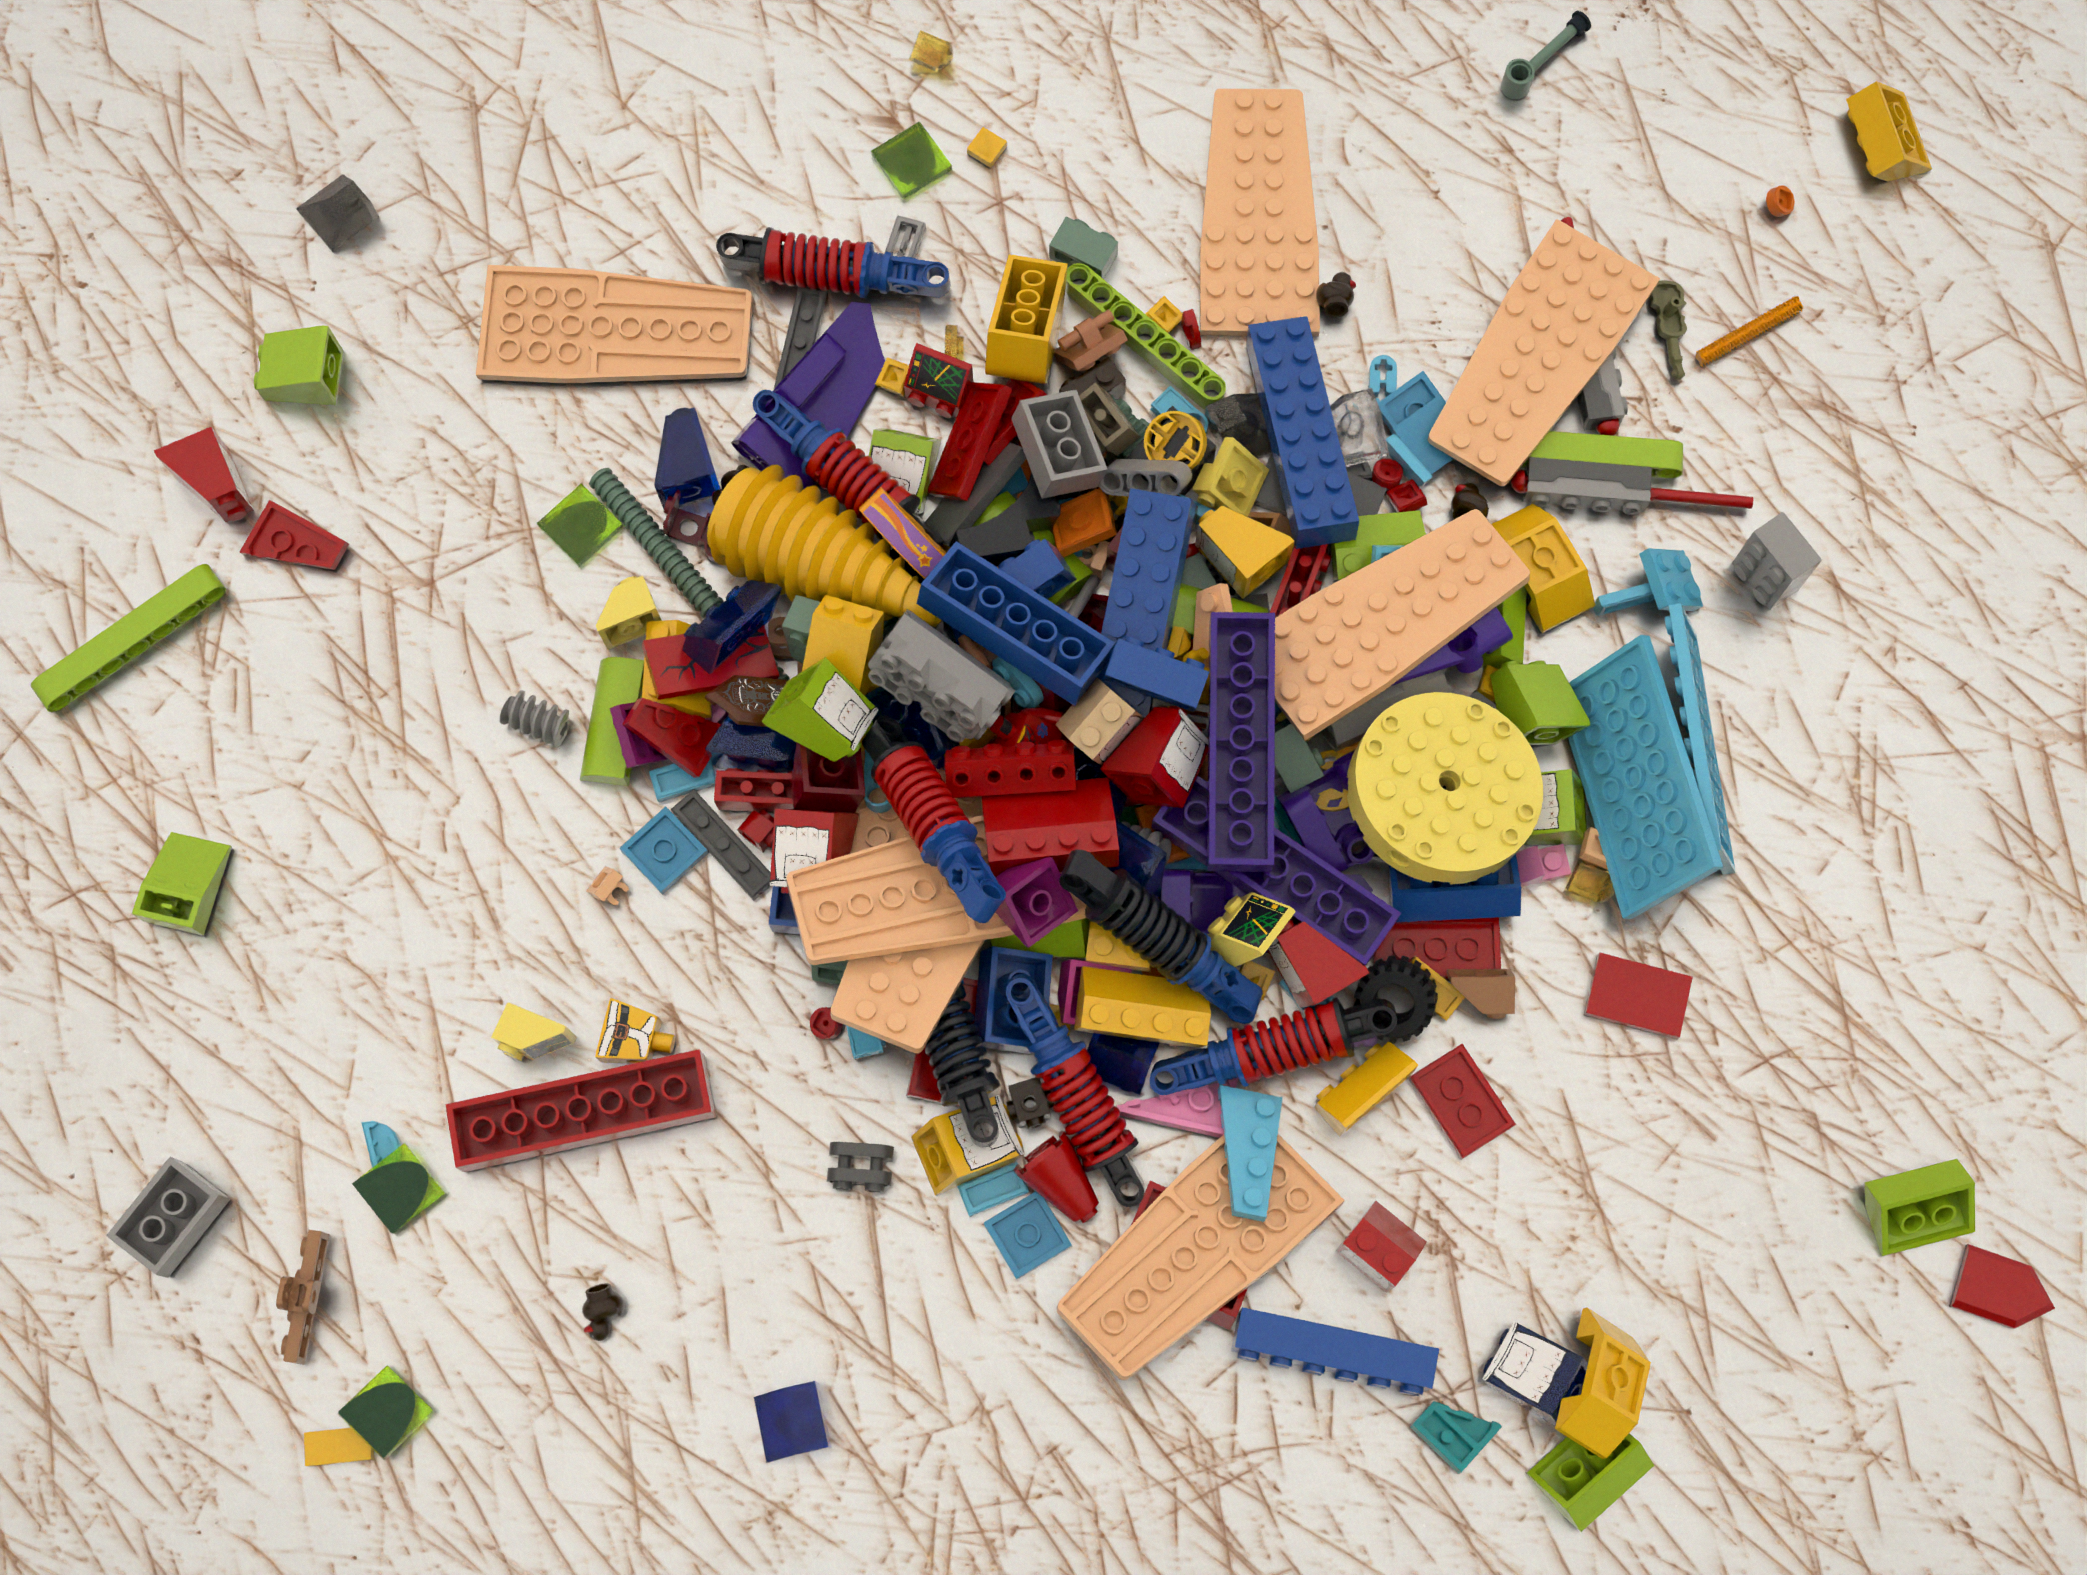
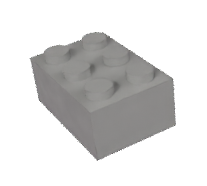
[1011,390,1108,499]
[1732,512,1822,610]
[106,1157,231,1278]

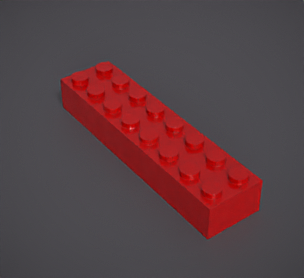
[445,1049,716,1172]

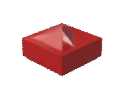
[1386,479,1428,512]

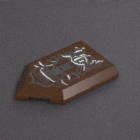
[704,675,788,727]

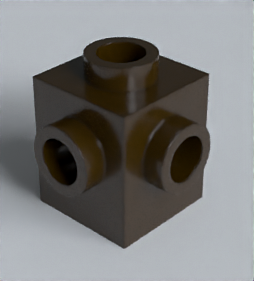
[1006,1077,1054,1129]

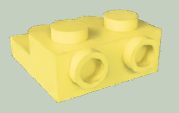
[1192,437,1269,517]

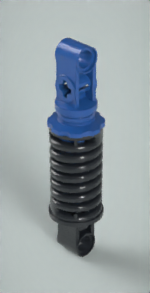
[1059,850,1263,1024]
[925,980,1001,1147]

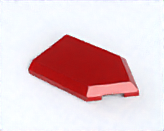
[1950,1244,2055,1329]

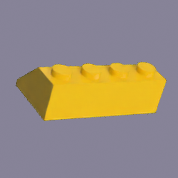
[1074,966,1211,1048]

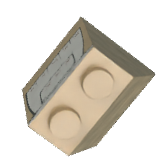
[1055,677,1144,765]

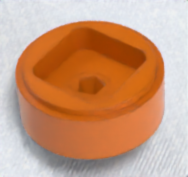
[1766,185,1795,217]

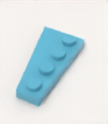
[1217,1085,1282,1222]

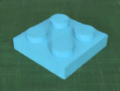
[1639,548,1703,611]

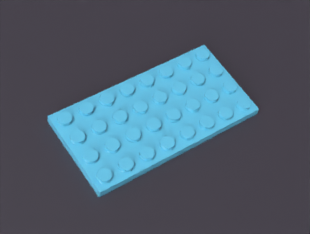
[1665,603,1736,874]
[1568,635,1723,919]

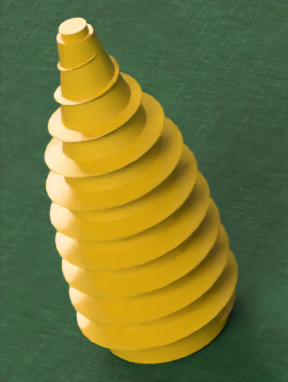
[707,465,941,628]

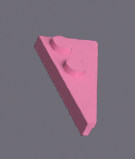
[1117,1078,1238,1138]

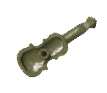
[1649,280,1687,380]

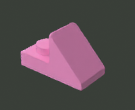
[1516,844,1572,887]

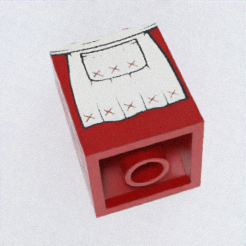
[154,427,254,522]
[1101,706,1208,808]
[770,809,859,893]
[1267,920,1369,1008]
[1336,1201,1427,1293]

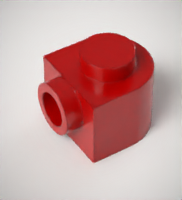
[737,810,774,853]

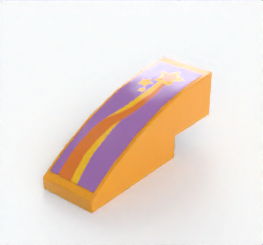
[859,487,946,579]

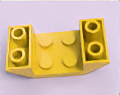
[1491,504,1595,633]
[1555,1307,1651,1459]

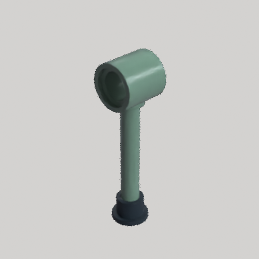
[1501,11,1591,100]

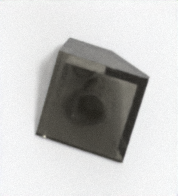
[296,174,379,252]
[1205,393,1272,459]

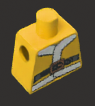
[595,998,676,1064]

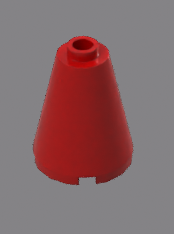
[1013,1131,1099,1223]

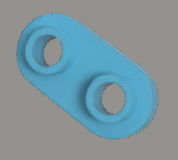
[992,657,1044,708]

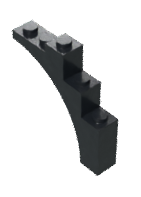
[949,472,1080,566]

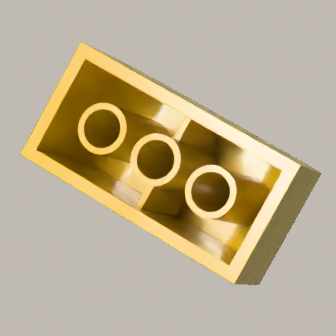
[985,254,1068,384]

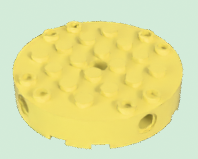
[1347,692,1543,884]

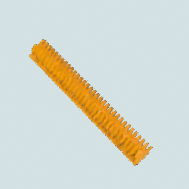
[1696,296,1804,367]

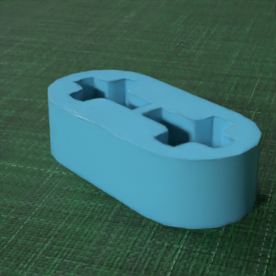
[1368,355,1397,412]

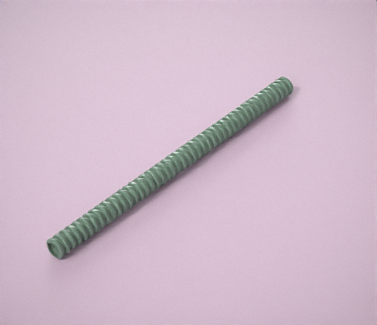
[589,467,790,680]

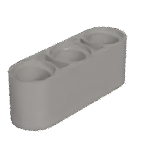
[1099,459,1192,496]

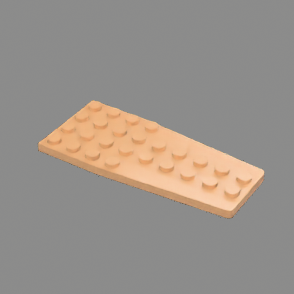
[1200,89,1320,336]
[1428,219,1660,486]
[476,265,753,383]
[1275,509,1530,741]
[831,768,985,1053]
[786,815,1087,965]
[1057,1134,1345,1380]

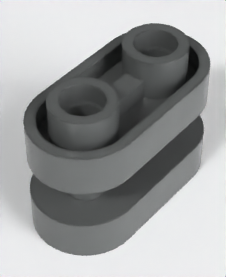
[827,1142,894,1192]

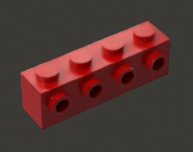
[1270,544,1332,618]
[944,740,1076,798]
[714,768,794,812]

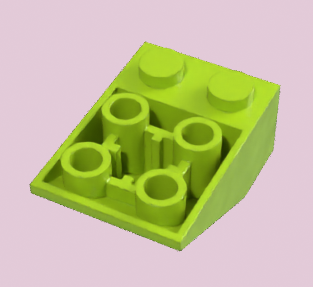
[132,832,232,936]

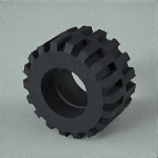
[1354,955,1438,1043]

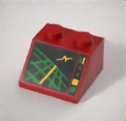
[904,343,974,418]

